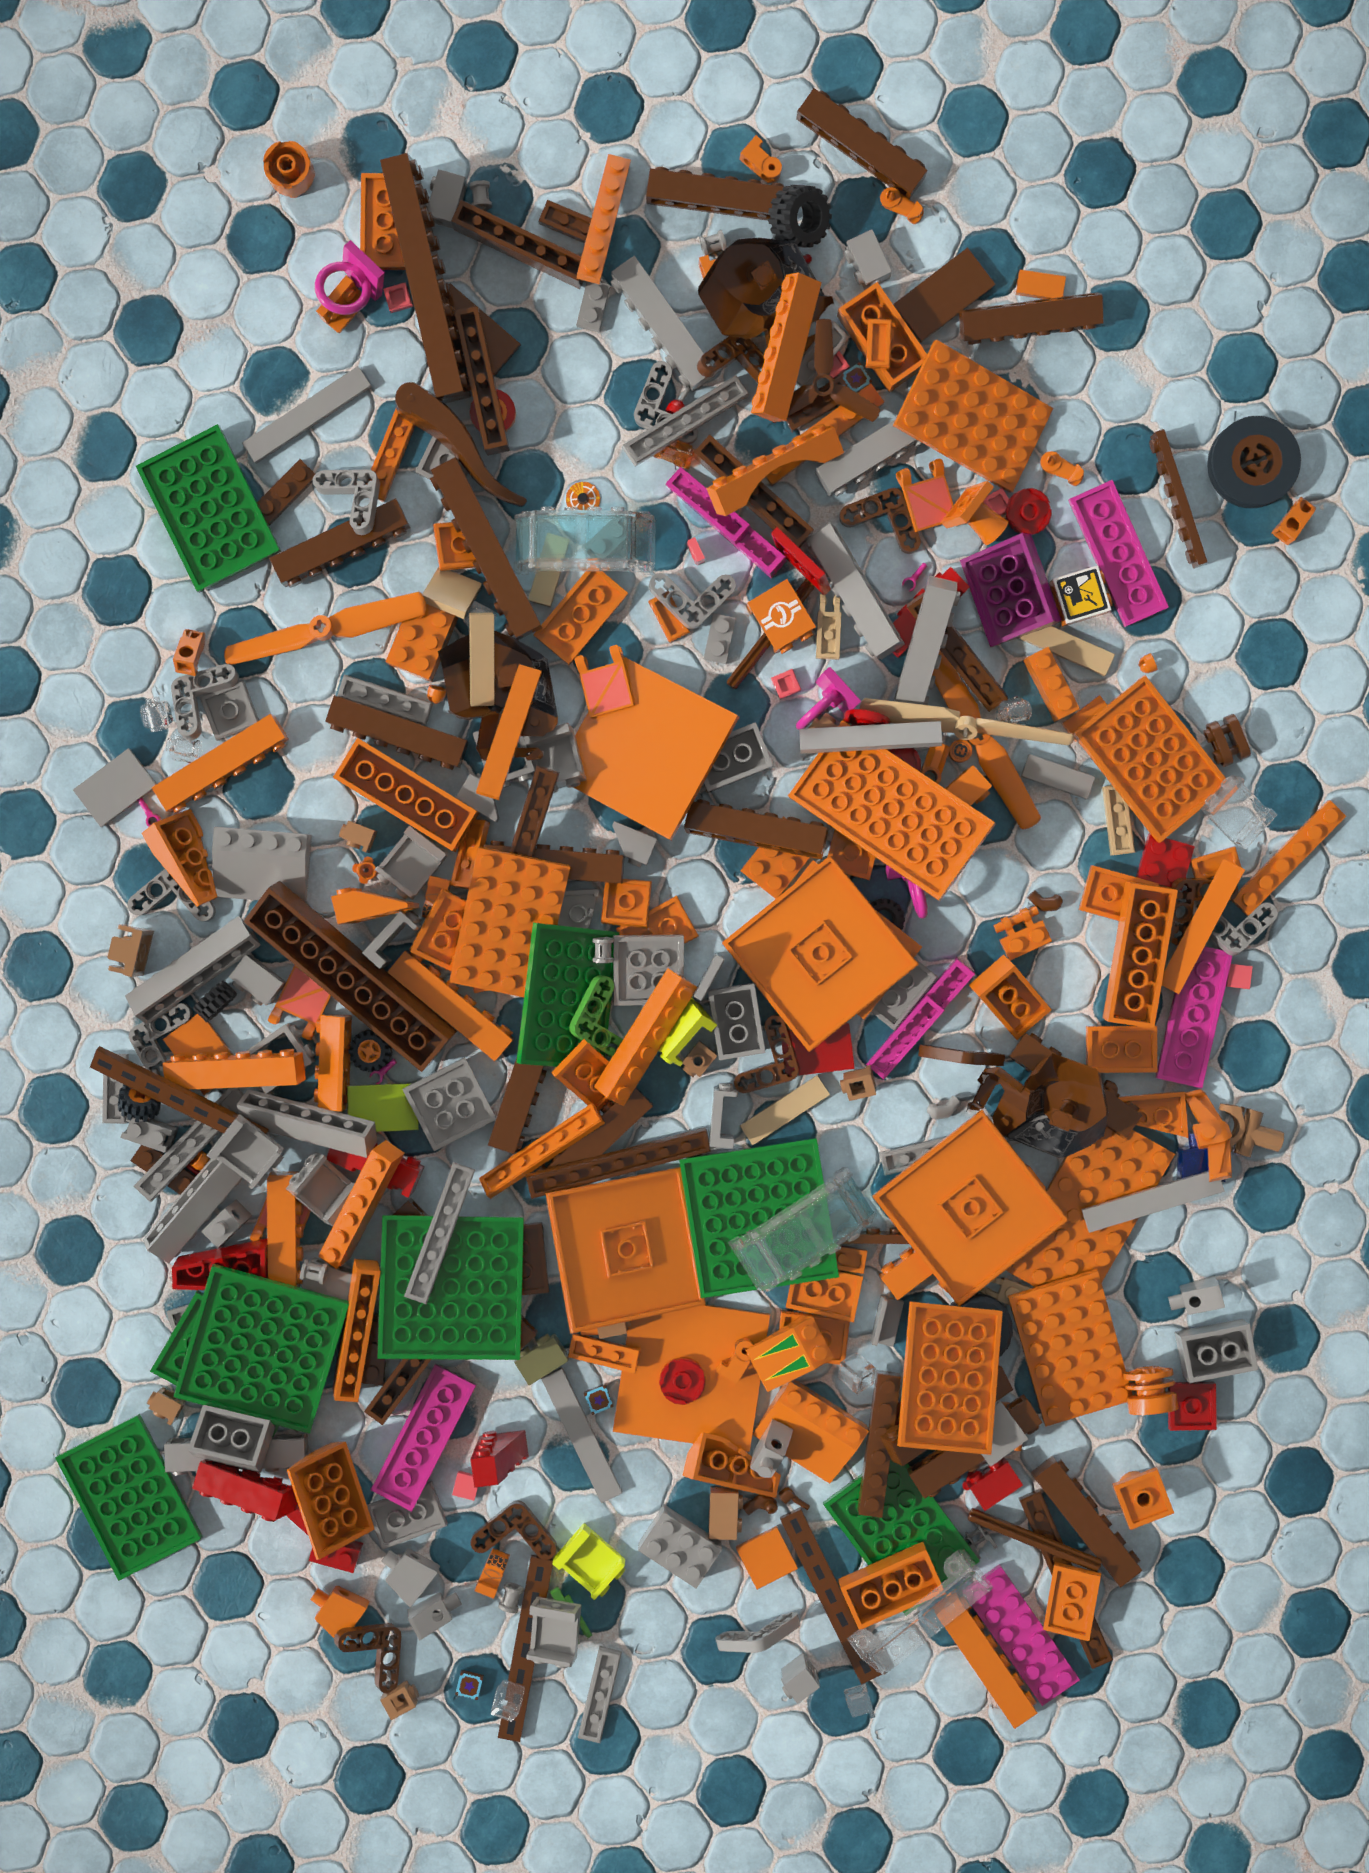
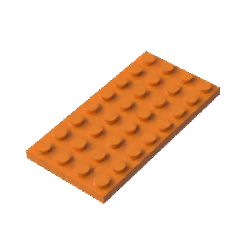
[788,720,996,901]
[1006,1127,1175,1287]

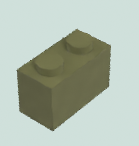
[514,1333,569,1386]

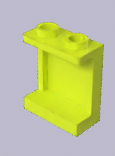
[659,998,717,1066]
[552,1523,625,1600]

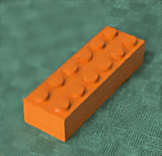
[333,738,480,852]
[1103,881,1178,1028]

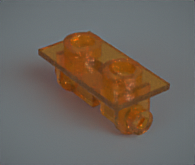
[653,441,696,469]

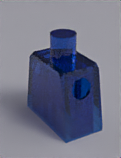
[1176,1132,1226,1182]

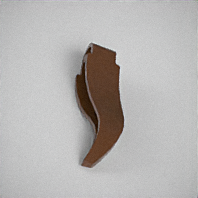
[395,382,527,507]

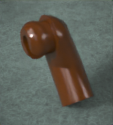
[1027,890,1063,912]
[743,1494,778,1515]

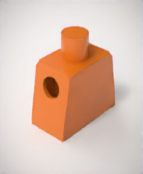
[310,1586,370,1643]

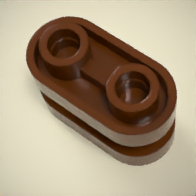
[1204,714,1251,767]

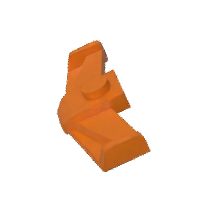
[1185,1089,1232,1182]

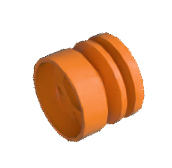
[1123,1366,1178,1415]

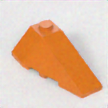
[141,809,217,907]
[682,1432,781,1498]

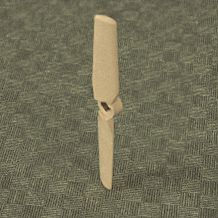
[859,698,1074,745]

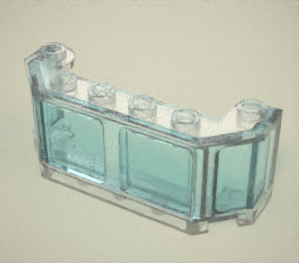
[514,507,656,575]
[728,1167,877,1292]

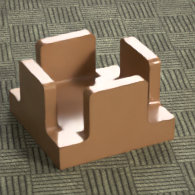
[107,924,154,977]

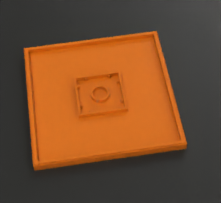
[573,656,739,841]
[722,855,919,1052]
[872,1109,1069,1306]
[546,1167,706,1333]
[613,1304,770,1452]

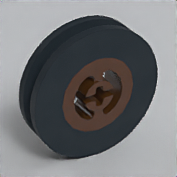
[1207,416,1301,508]

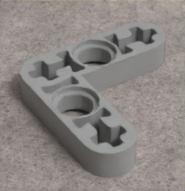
[634,361,698,445]
[312,470,380,535]
[649,573,736,629]
[171,664,239,741]
[127,869,216,921]
[1192,901,1278,956]
[129,1003,193,1075]
[715,1612,801,1653]

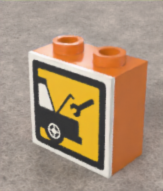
[1049,565,1112,627]

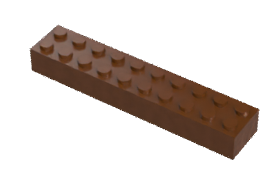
[380,153,471,404]
[243,881,457,1072]

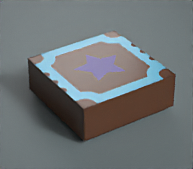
[840,362,872,393]
[584,1384,614,1415]
[455,1669,484,1700]

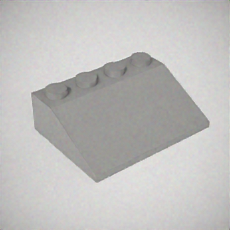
[212,827,312,903]

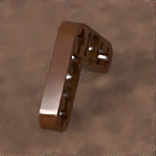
[697,336,765,383]
[839,488,921,554]
[1169,878,1238,945]
[734,1015,800,1093]
[918,1045,1005,1066]
[470,1500,557,1560]
[334,1623,402,1694]

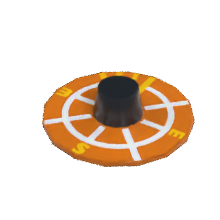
[566,482,600,516]

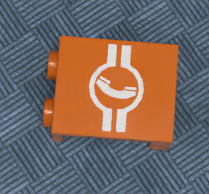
[747,579,816,654]

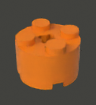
[263,141,315,198]

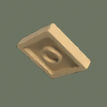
[422,567,482,619]

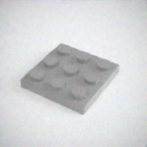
[613,935,684,1006]
[402,1057,496,1151]

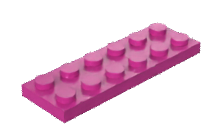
[1068,480,1169,627]
[1155,946,1232,1088]
[371,1364,477,1512]
[962,1564,1080,1706]

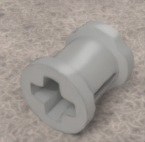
[469,180,492,210]
[699,230,727,256]
[593,937,614,963]
[300,1259,328,1285]
[498,1582,524,1613]

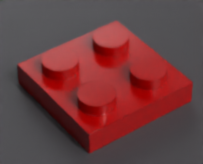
[1136,834,1195,891]
[1168,1382,1217,1431]

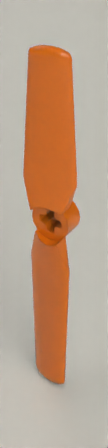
[224,592,426,665]
[932,650,1041,829]

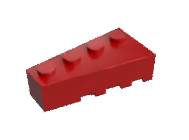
[892,567,970,658]
[326,1143,425,1198]
[172,1239,268,1290]
[470,1430,529,1488]
[192,1460,297,1522]

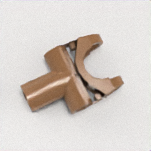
[1219,1103,1284,1158]

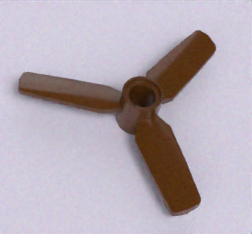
[773,319,880,423]

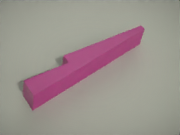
[665,467,786,578]
[866,957,975,1079]

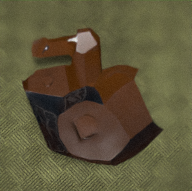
[698,238,834,353]
[438,631,558,761]
[966,1053,1108,1158]

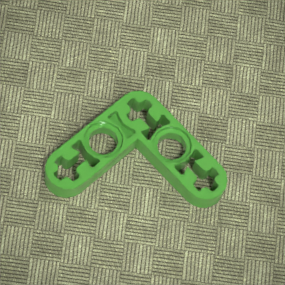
[570,975,623,1058]

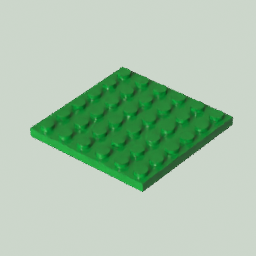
[679,1138,839,1298]
[377,1215,524,1360]
[173,1264,349,1434]

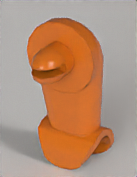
[880,187,924,224]
[1040,451,1084,486]

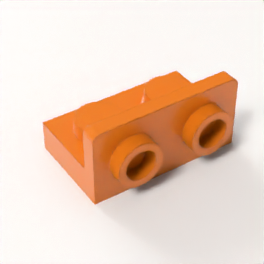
[316,275,362,334]

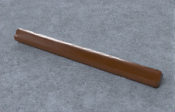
[727,579,815,689]
[968,1508,1102,1572]

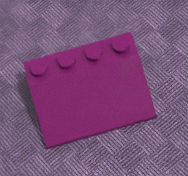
[960,533,1062,647]

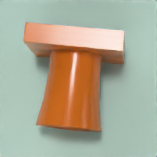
[940,481,1008,545]
[1112,1467,1174,1530]

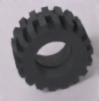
[768,185,832,248]

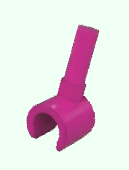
[902,563,927,592]
[138,798,161,827]
[369,1059,397,1084]

